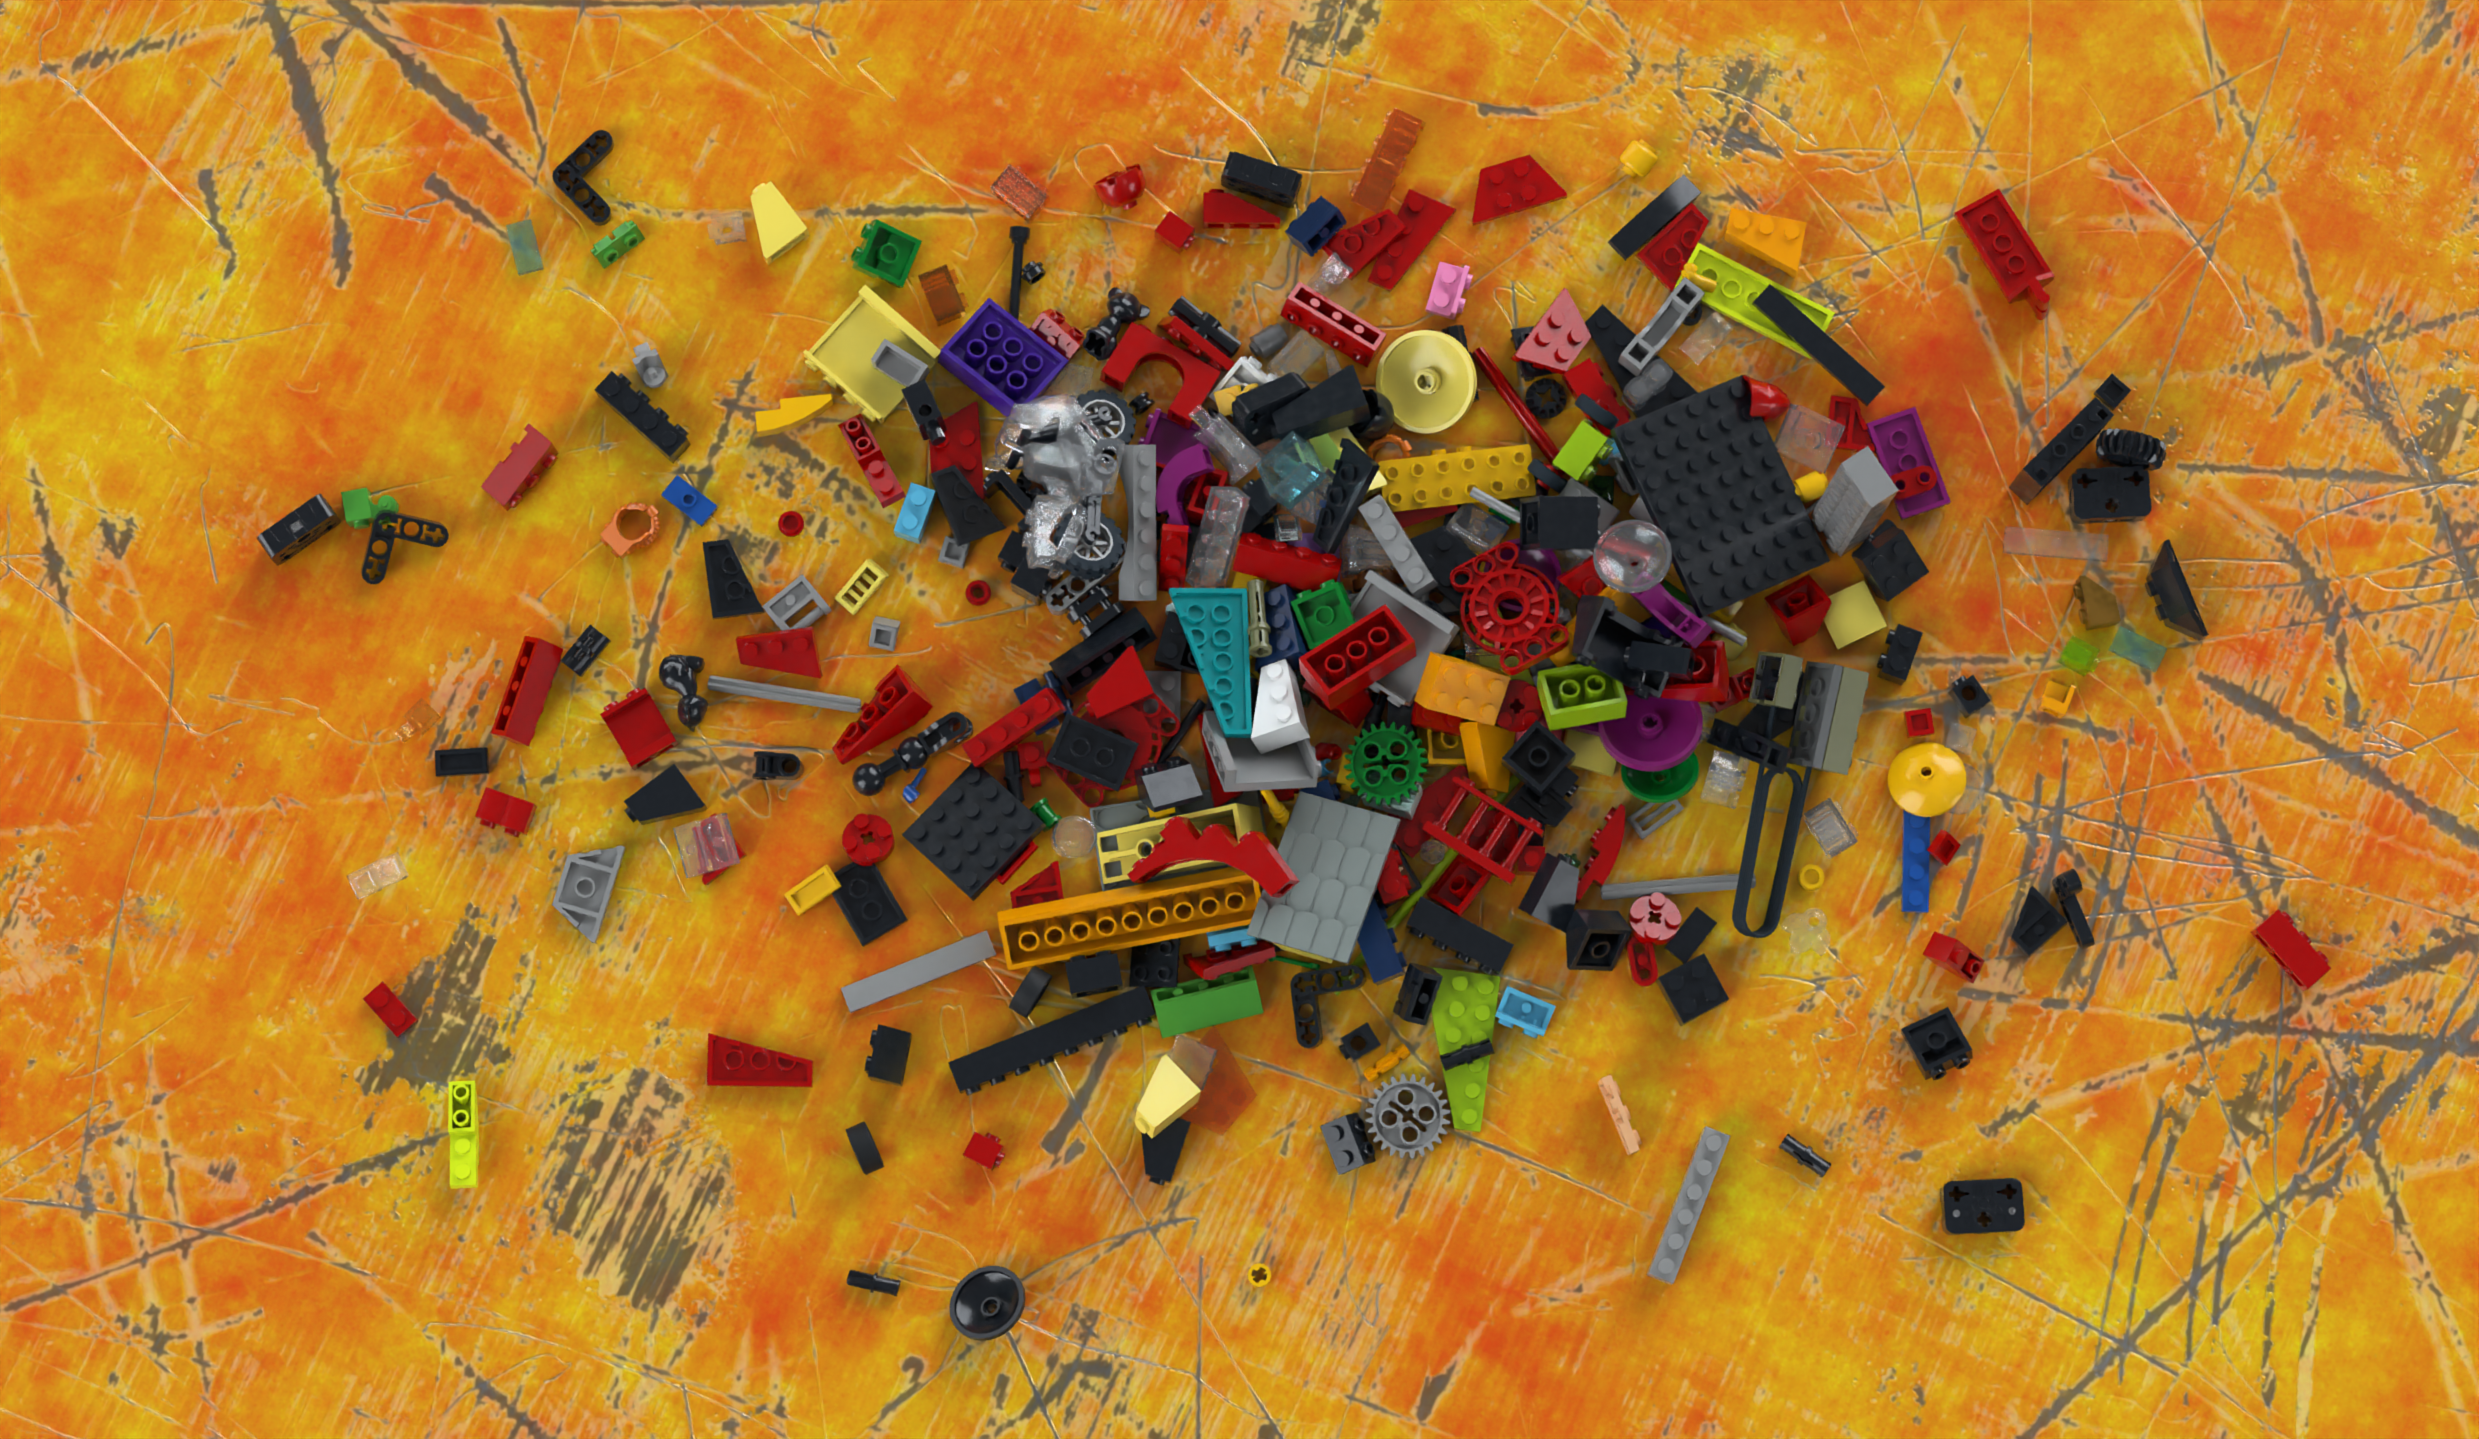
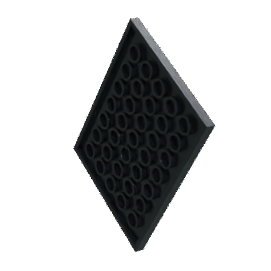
[1610,375,1830,618]

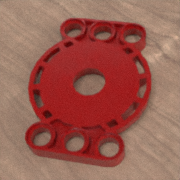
[1450,542,1570,675]
[1045,694,1180,808]

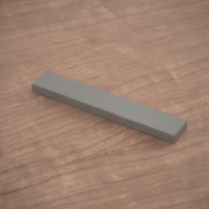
[841,930,996,1013]

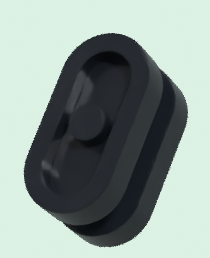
[1066,584,1126,640]

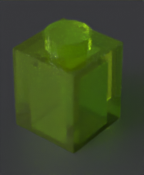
[2057,635,2100,676]

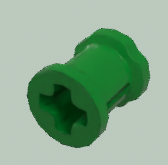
[1029,797,1062,832]

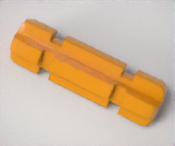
[1363,1044,1411,1083]

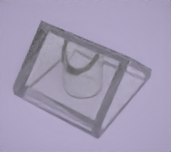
[1446,503,1509,555]

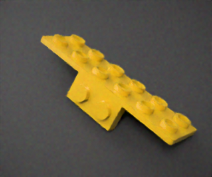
[1378,444,1536,512]

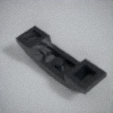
[1706,718,1792,774]

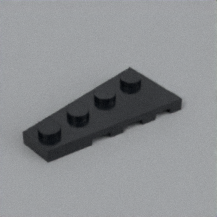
[1312,438,1380,554]

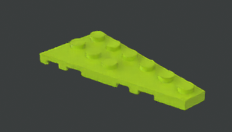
[1427,966,1500,1132]

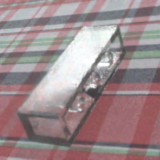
[1185,486,1250,588]

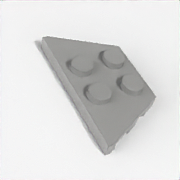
[552,846,626,944]

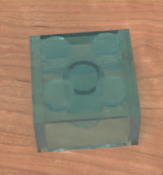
[1256,431,1327,510]

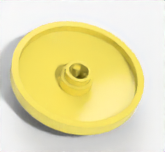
[1376,330,1477,433]

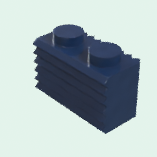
[1285,196,1347,257]

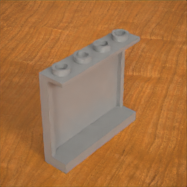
[1350,570,1460,707]
[1202,711,1322,792]

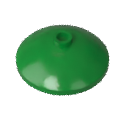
[1621,752,1699,803]

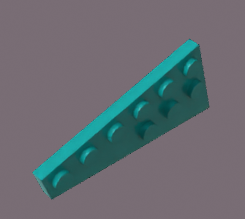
[1169,588,1252,738]

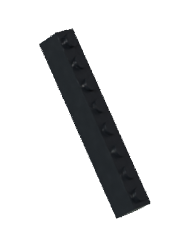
[948,985,1156,1096]

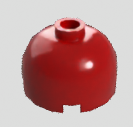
[1093,164,1146,210]

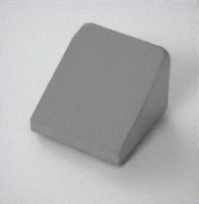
[869,616,900,651]

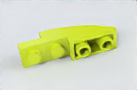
[448,1080,479,1189]

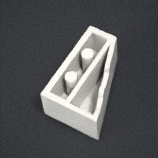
[1251,659,1310,754]

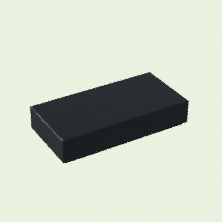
[435,747,489,777]
[1664,907,1717,964]

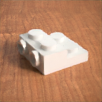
[1209,356,1278,417]

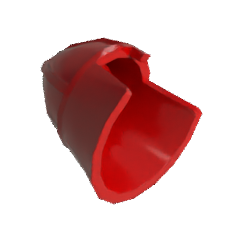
[1742,375,1791,423]

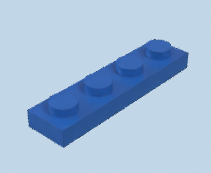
[1901,810,1930,913]

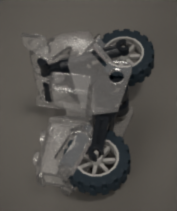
[985,390,1136,580]

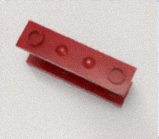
[1422,776,1545,886]

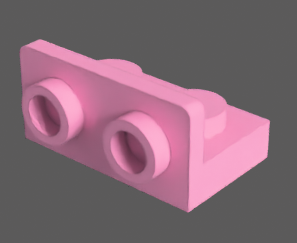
[1425,262,1473,320]

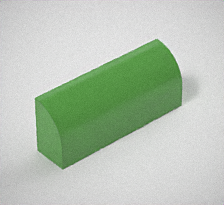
[1151,965,1264,1039]

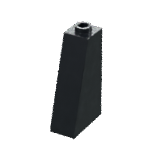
[1270,364,1371,448]

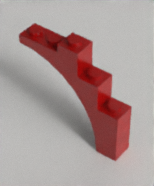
[1127,816,1300,898]

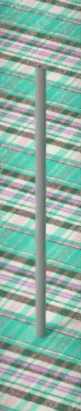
[1469,487,1747,646]

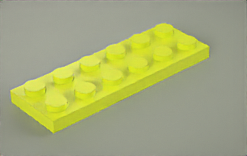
[1674,243,1835,359]

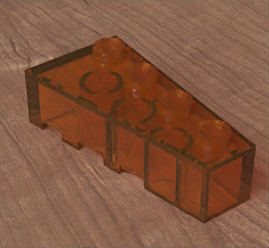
[1350,108,1426,213]

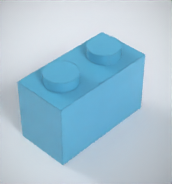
[894,482,937,544]

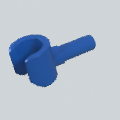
[903,767,927,804]

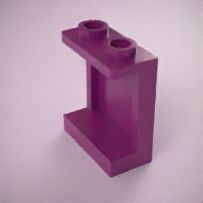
[1138,408,1215,465]

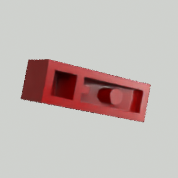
[1203,189,1280,229]

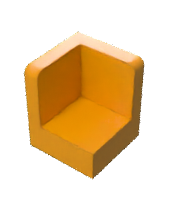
[2037,681,2076,718]

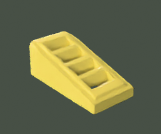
[834,559,889,615]

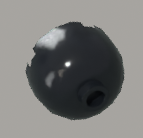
[1347,389,1394,442]

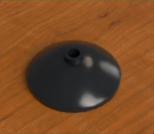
[950,1266,1026,1341]

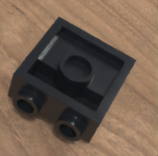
[1901,1007,1973,1080]

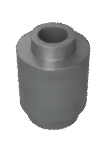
[1249,323,1288,359]

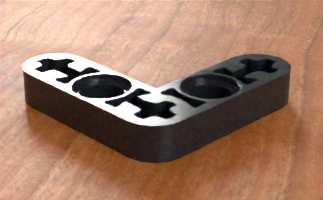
[552,130,614,226]
[361,510,449,584]
[2052,869,2095,950]
[1290,965,1366,1049]

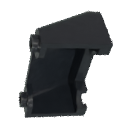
[1572,595,1684,700]

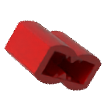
[475,787,537,838]

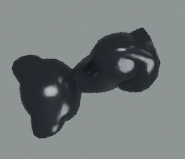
[1083,287,1150,361]
[659,654,708,732]

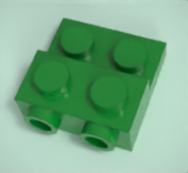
[851,219,922,288]
[1291,579,1356,650]

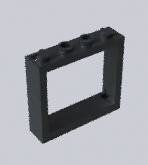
[2009,397,2114,505]

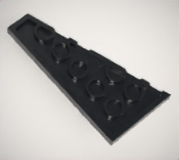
[1585,304,1698,419]

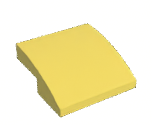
[1824,580,1888,650]
[1563,729,1616,776]

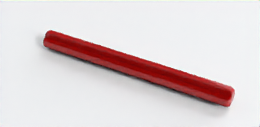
[1472,347,1566,475]

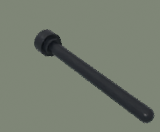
[1009,226,1030,321]

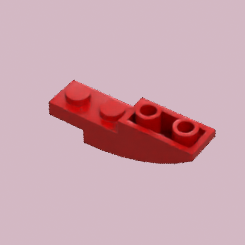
[838,413,906,508]
[1575,804,1625,903]

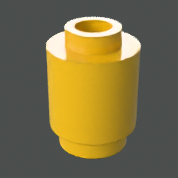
[1793,471,1829,504]

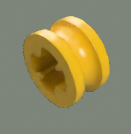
[1247,1263,1271,1287]

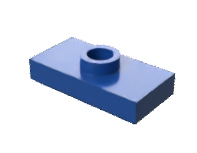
[661,475,718,527]

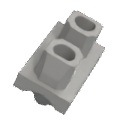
[632,342,669,388]

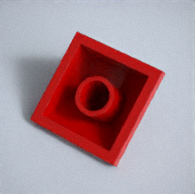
[1764,574,1832,646]

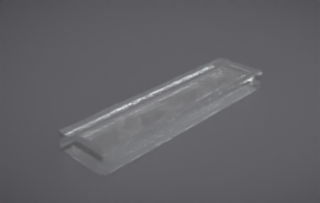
[2003,526,2109,562]

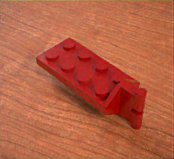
[1954,189,2055,320]

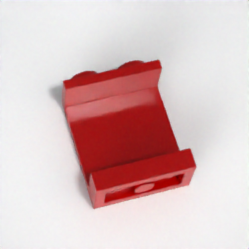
[600,688,679,771]

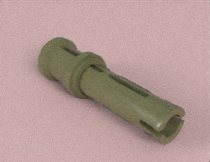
[1247,579,1272,657]

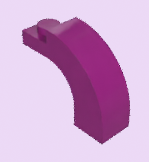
[1156,444,1215,534]
[1627,572,1713,649]

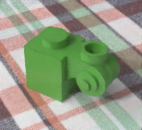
[341,488,399,529]

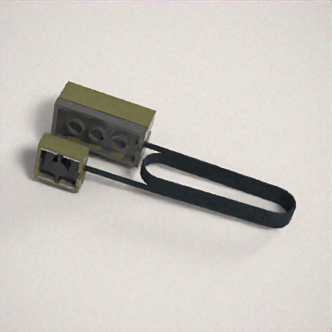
[1732,651,1869,938]

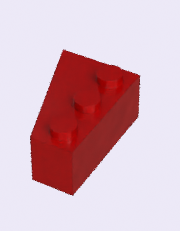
[481,423,558,511]

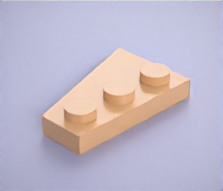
[1598,1075,1642,1155]

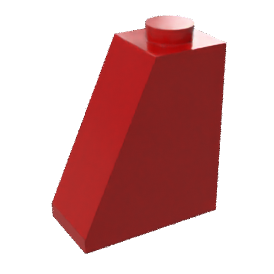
[1085,645,1155,720]

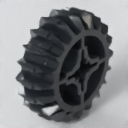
[2095,428,2166,471]

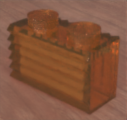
[990,164,1050,224]
[918,264,969,326]

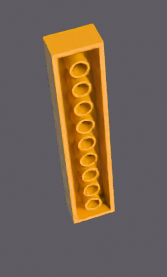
[997,867,1261,971]

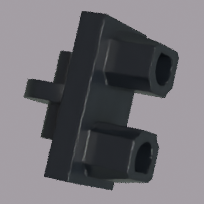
[560,625,611,677]

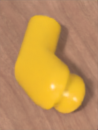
[1681,263,1717,293]

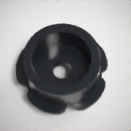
[1022,261,1046,285]

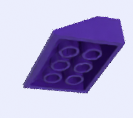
[938,298,1069,425]

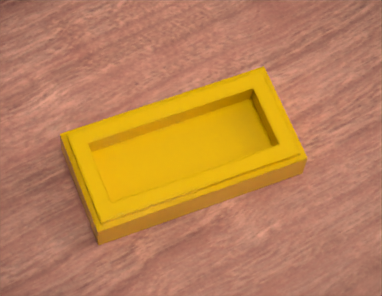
[784,865,842,916]

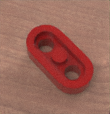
[1890,465,1937,500]
[1626,936,1658,987]

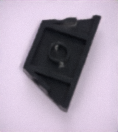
[1410,526,1481,615]

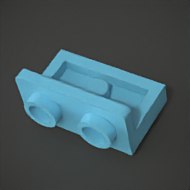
[1207,924,1261,952]
[1495,986,1556,1038]

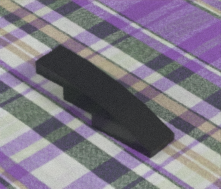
[1608,175,1701,261]

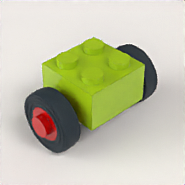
[1527,393,1619,494]

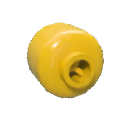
[1620,139,1658,178]

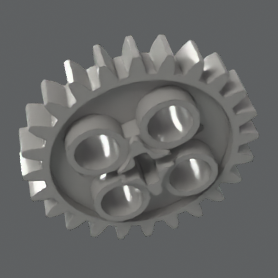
[1365,1074,1450,1159]

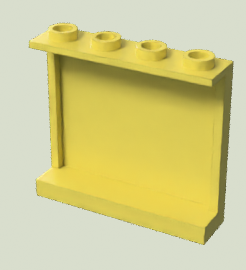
[803,285,941,424]

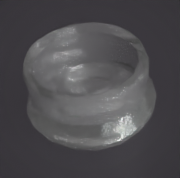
[1050,815,1097,858]

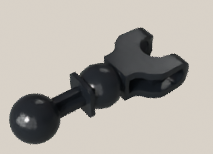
[852,712,973,796]

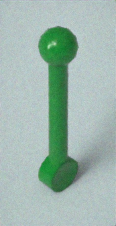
[1267,954,1320,970]

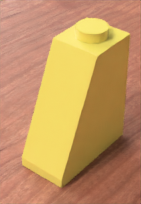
[750,181,809,265]
[1134,1054,1201,1138]

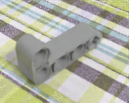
[1046,539,1127,616]

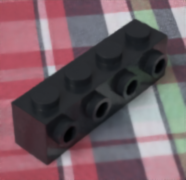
[594,371,691,463]
[1049,607,1157,695]
[1406,896,1514,976]

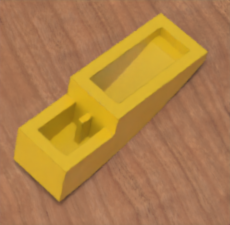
[755,394,834,437]

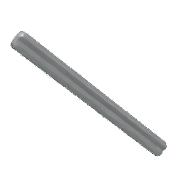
[708,675,861,713]
[1600,874,1756,900]

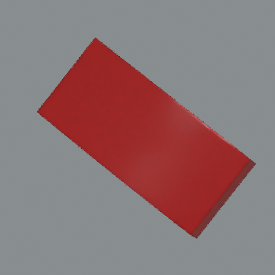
[1708,667,1755,714]

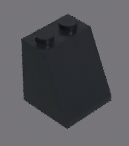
[1520,496,1601,551]

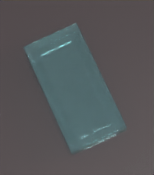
[506,219,544,276]
[2108,626,2167,673]

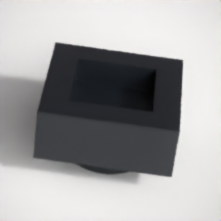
[2094,374,2131,411]

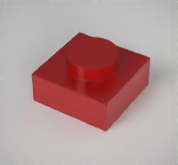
[1904,708,1935,738]
[1927,829,1961,866]

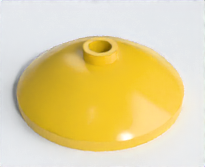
[1888,742,1967,817]

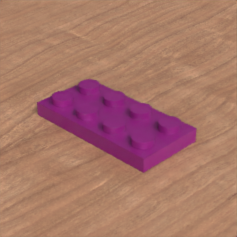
[1866,407,1951,521]

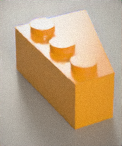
[1724,208,1807,278]

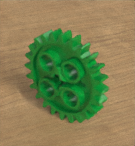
[1344,722,1429,807]

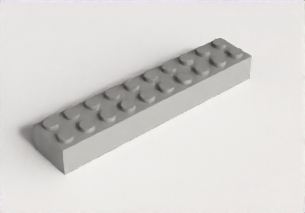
[1811,446,1898,557]

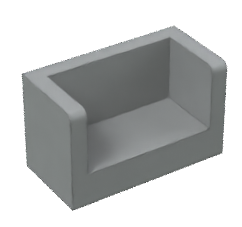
[871,339,930,387]

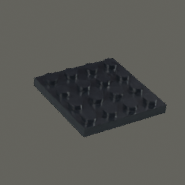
[902,763,1046,901]

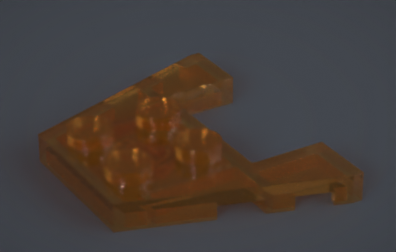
[1179,1025,1257,1136]

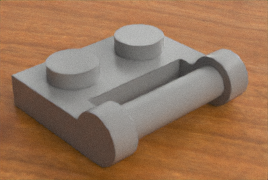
[762,574,832,631]

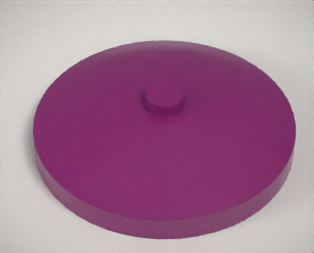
[1598,694,1703,771]

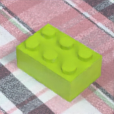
[1537,664,1627,731]

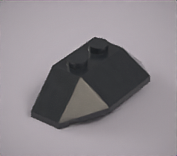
[2145,540,2209,641]

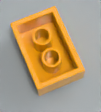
[1414,651,1511,726]

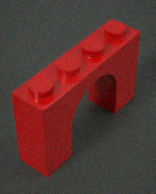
[1100,322,1221,430]

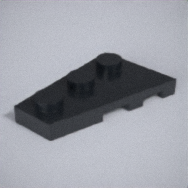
[929,465,1006,547]
[703,539,764,620]

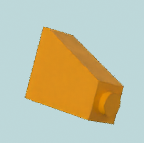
[1459,722,1515,798]

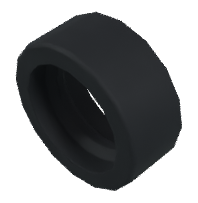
[1009,966,1052,1018]
[846,1122,884,1175]

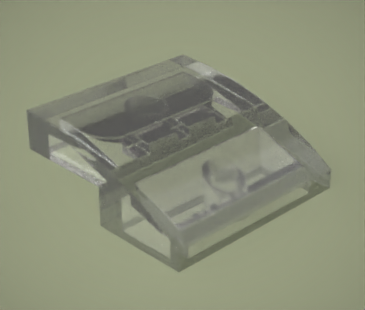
[673,813,740,878]

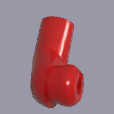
[1315,742,1342,761]

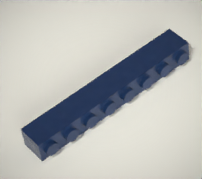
[1298,779,1408,986]

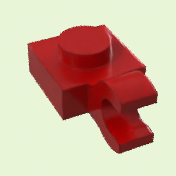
[1017,740,1047,788]

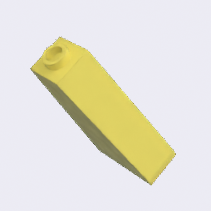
[1309,427,1387,504]

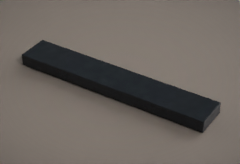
[1752,284,1885,406]

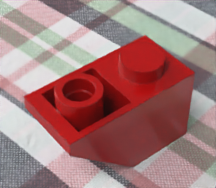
[1923,931,1985,983]

